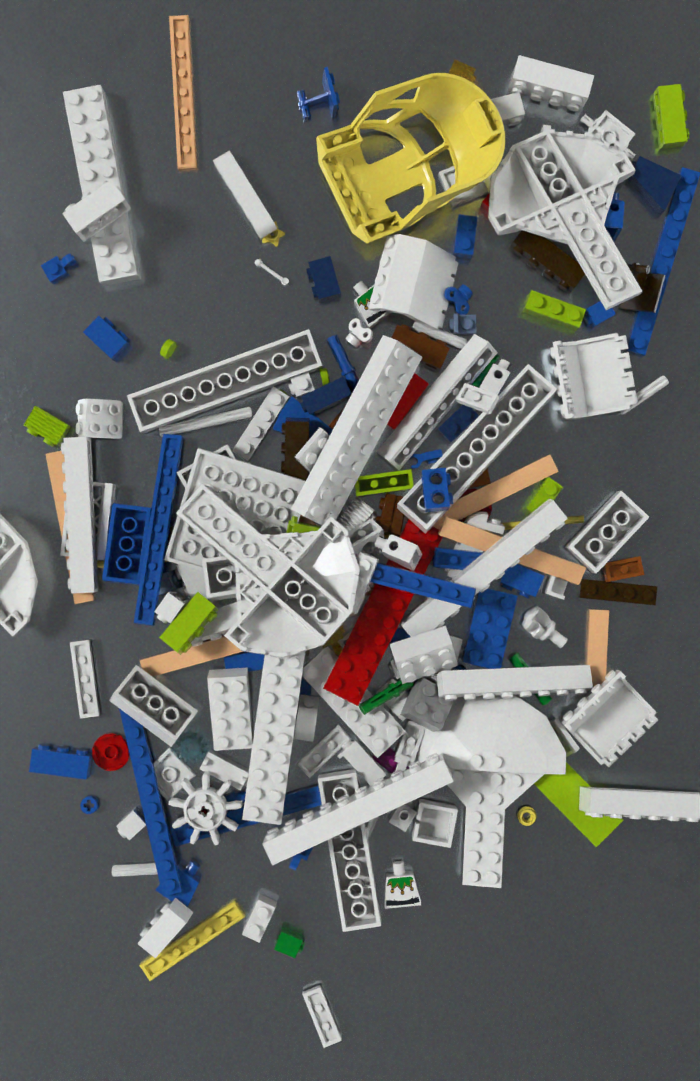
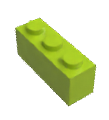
[654,84,689,149]
[522,290,586,331]
[355,469,414,497]
[159,592,218,655]

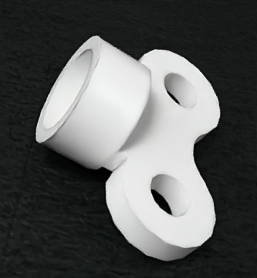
[345,318,373,348]

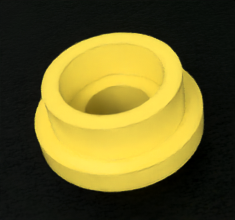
[517,806,537,826]

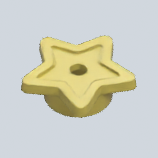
[262,221,285,246]

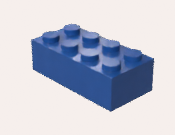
[102,503,151,586]
[461,589,518,669]

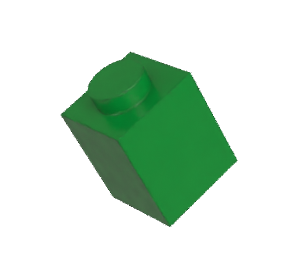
[274,926,305,958]

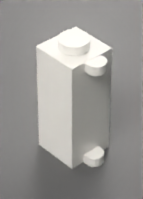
[337,738,387,788]
[200,749,249,790]

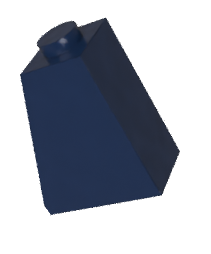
[628,156,682,215]
[300,377,352,415]

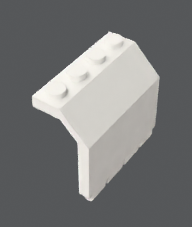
[368,234,458,330]
[550,333,638,420]
[561,670,658,767]

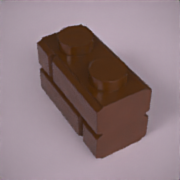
[376,493,405,537]

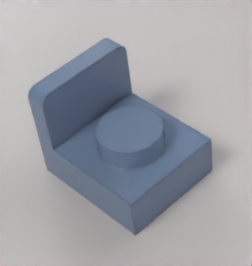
[449,313,476,335]
[159,570,183,595]

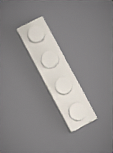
[232,386,290,461]
[70,639,100,719]

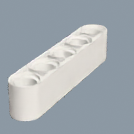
[213,151,277,239]

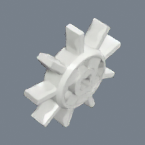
[168,771,243,845]

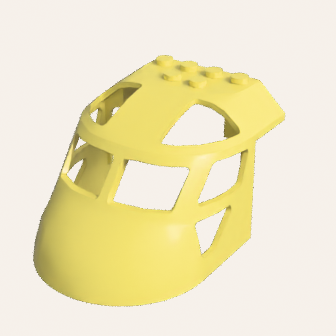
[316,73,505,244]

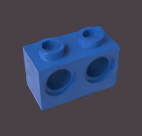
[421,468,453,513]

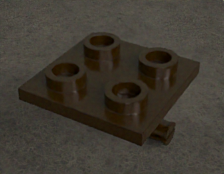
[619,262,665,313]

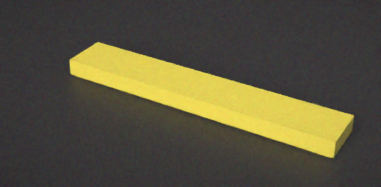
[139,900,246,981]

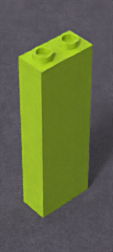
[534,762,624,847]

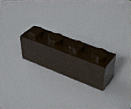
[511,230,585,292]
[281,417,310,481]

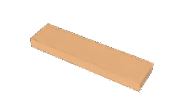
[586,609,609,686]

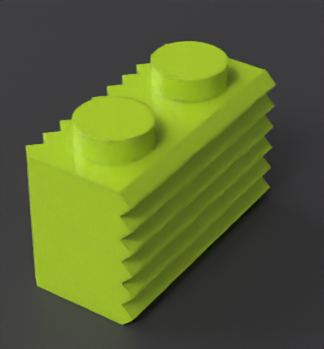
[24,406,71,447]
[524,477,563,514]

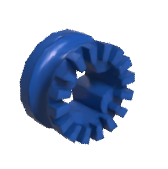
[80,796,99,814]

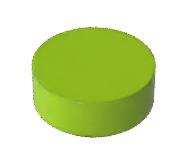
[160,339,177,359]
[319,368,330,386]

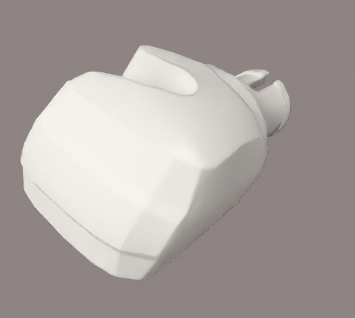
[522,606,568,648]

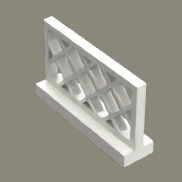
[60,482,116,560]

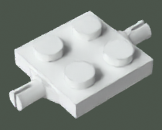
[580,110,636,161]

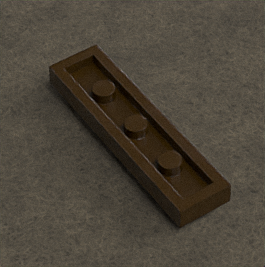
[578,579,658,605]

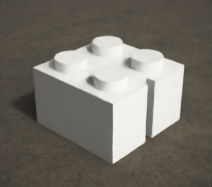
[412,798,458,848]

